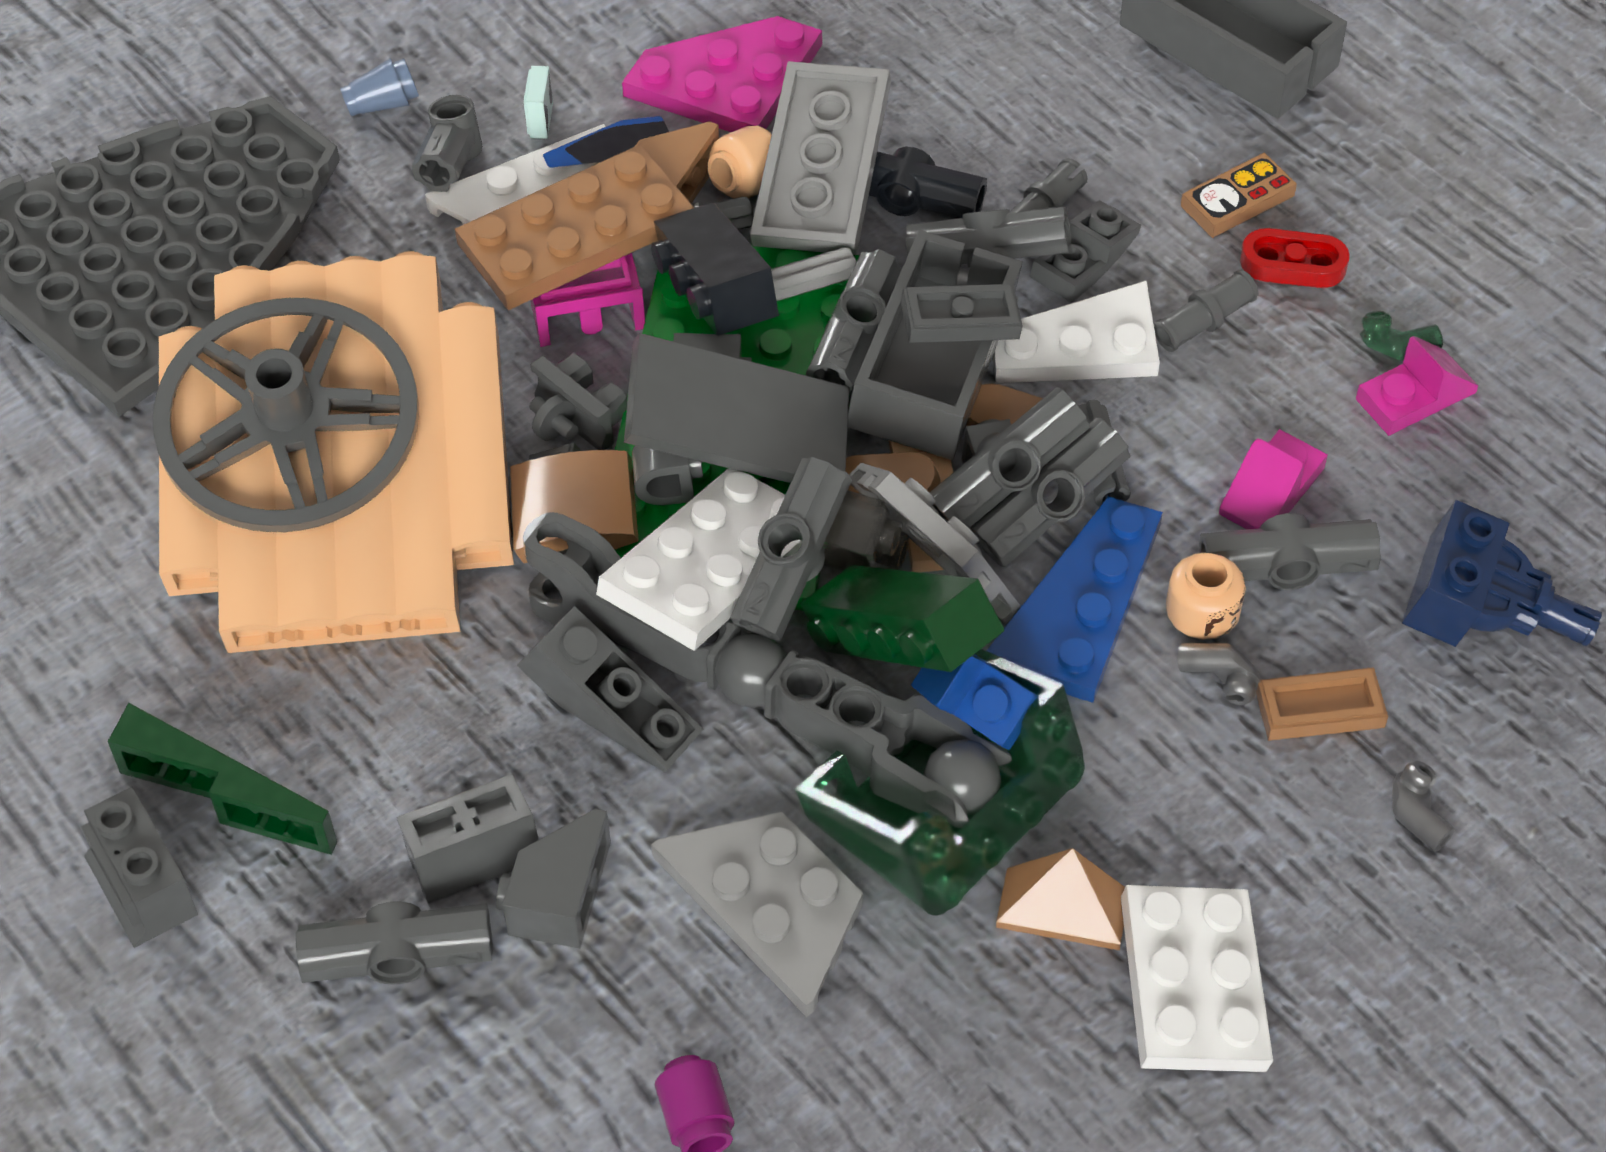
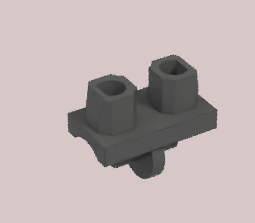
[529,352,627,450]

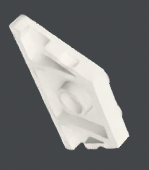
[425,124,606,225]

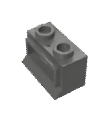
[81,787,198,948]

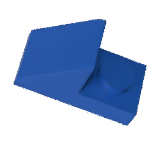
[911,654,1042,750]

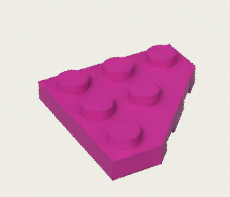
[622,16,822,132]

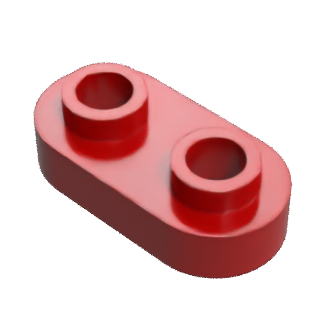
[1240,228,1350,288]

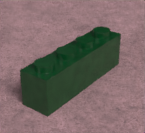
[800,565,1005,672]

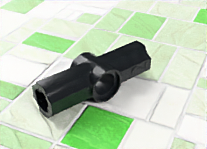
[869,146,987,218]

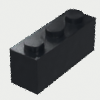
[651,202,779,336]

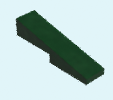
[107,702,337,855]

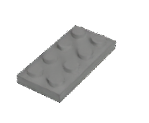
[750,61,891,255]

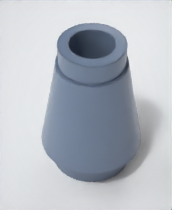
[340,58,419,117]

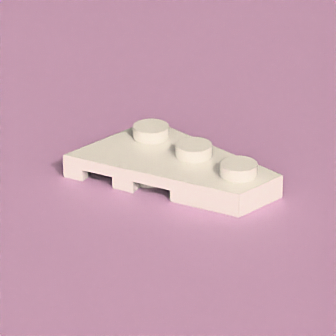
[992,281,1160,383]

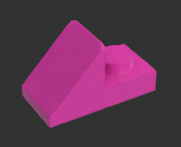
[1356,336,1478,436]
[1219,429,1328,529]

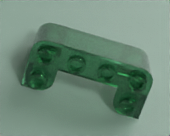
[795,649,1085,916]

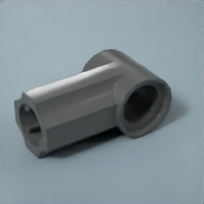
[412,95,483,192]

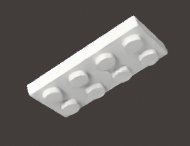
[596,468,803,651]

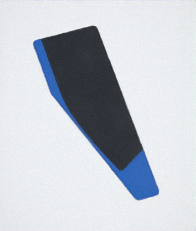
[543,116,669,168]

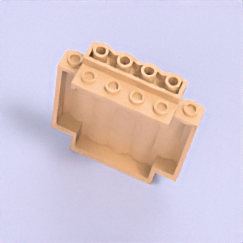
[159,251,514,653]

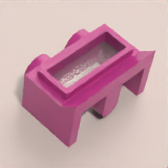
[530,253,645,347]

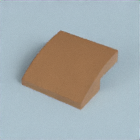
[510,450,638,564]

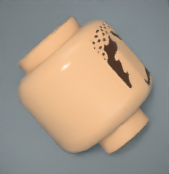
[1165,553,1246,640]

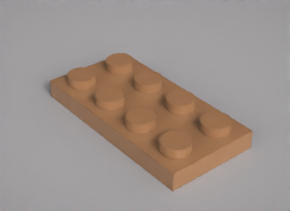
[455,144,694,310]

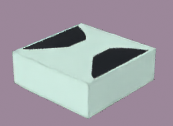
[523,66,553,139]

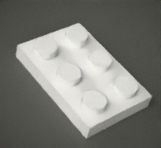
[1121,885,1273,1072]

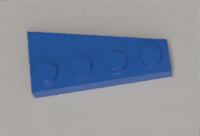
[982,496,1163,703]

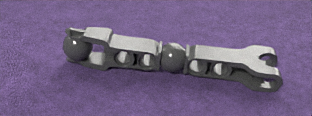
[523,512,1011,828]

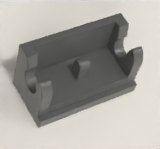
[396,774,539,903]

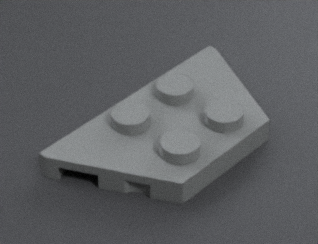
[849,463,1021,625]
[651,812,863,1017]

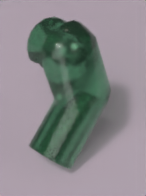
[1360,311,1443,360]

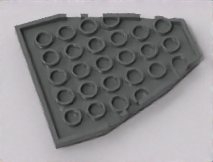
[0,96,340,417]

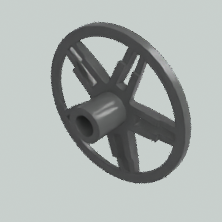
[153,298,419,532]

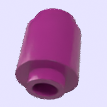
[654,1055,735,1152]

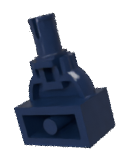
[1402,500,1602,647]

